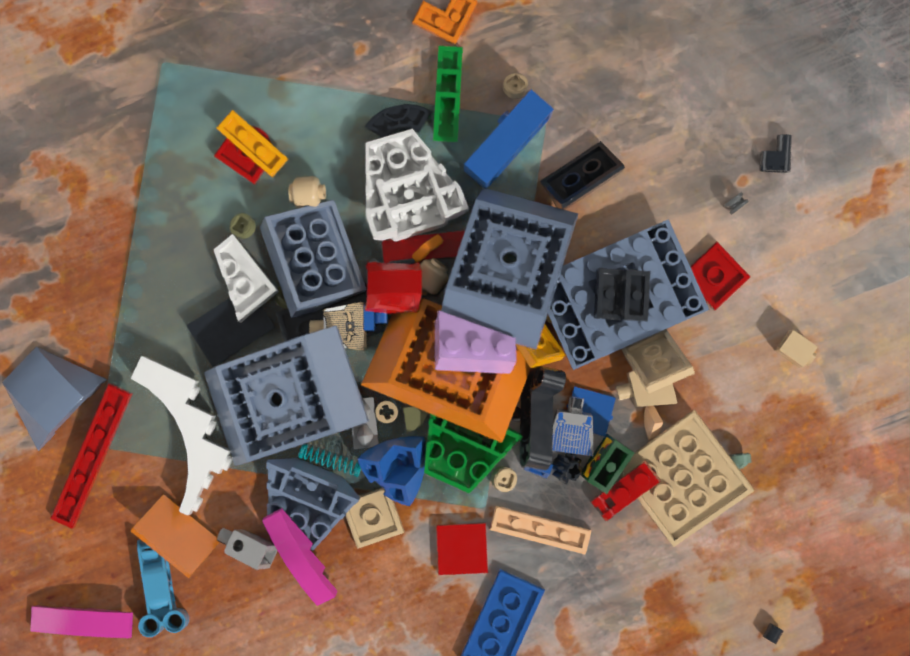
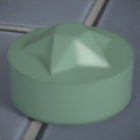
[729,453,752,469]

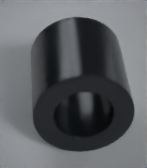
[763,623,784,644]

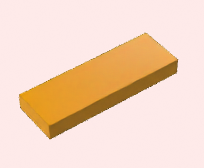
[216,110,289,178]

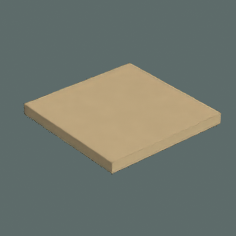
[620,409,755,547]

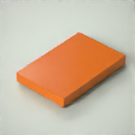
[131,494,220,578]

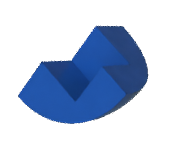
[357,436,426,506]

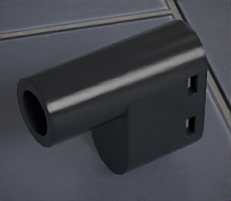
[760,134,792,173]

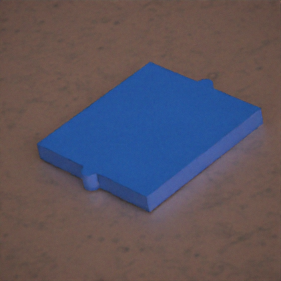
[567,387,616,437]

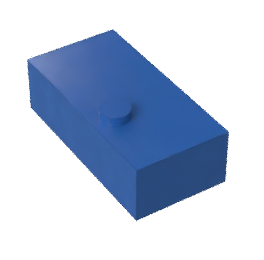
[464,89,554,189]

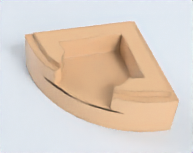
[644,406,663,441]

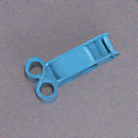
[137,539,189,637]

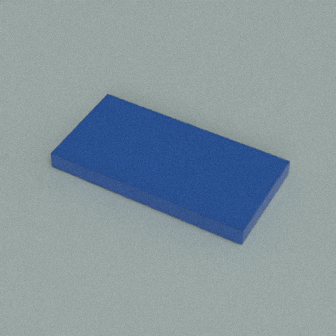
[461,569,545,656]

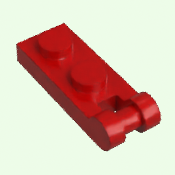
[590,460,661,521]

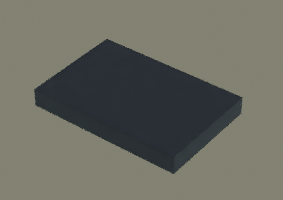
[186,298,276,367]

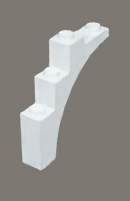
[131,356,233,515]

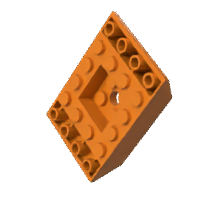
[361,299,531,443]

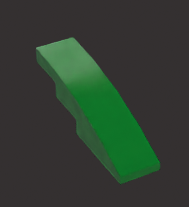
[433,46,463,143]

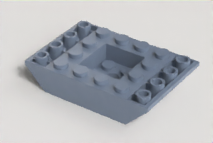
[441,188,578,350]
[548,219,709,370]
[204,326,369,466]

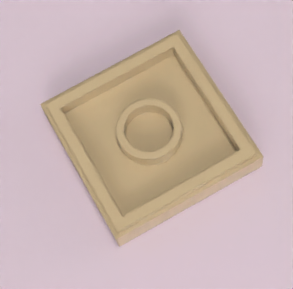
[346,487,404,549]

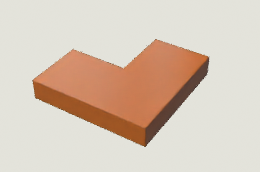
[412,0,478,46]

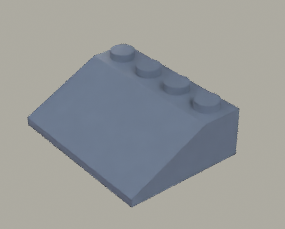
[260,200,367,318]

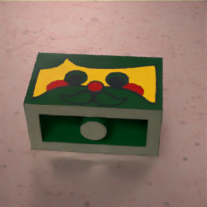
[581,434,635,494]

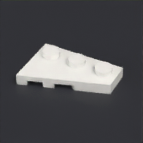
[213,234,279,323]

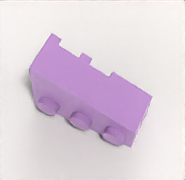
[435,311,516,374]

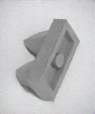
[352,397,379,449]

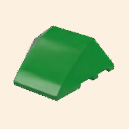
[424,413,523,494]

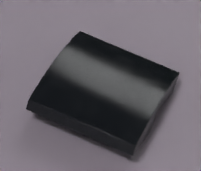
[594,268,651,321]

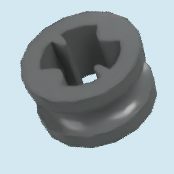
[724,192,749,215]

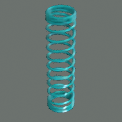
[298,443,361,477]

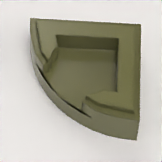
[403,406,428,432]

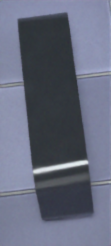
[519,366,566,470]

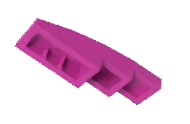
[262,508,338,606]
[30,606,133,638]

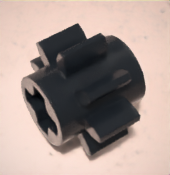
[552,453,582,484]

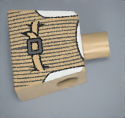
[310,302,367,351]

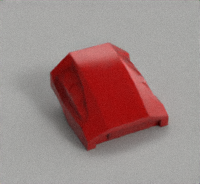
[365,262,422,314]

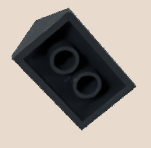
[540,141,625,210]

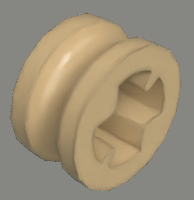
[375,401,398,423]

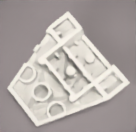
[366,129,469,241]

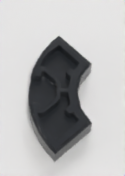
[364,104,432,138]

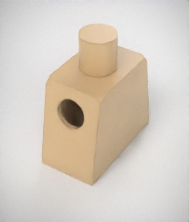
[616,371,677,407]

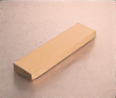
[490,505,592,554]

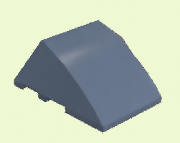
[2,347,107,451]
[266,458,360,550]

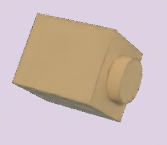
[775,330,818,368]

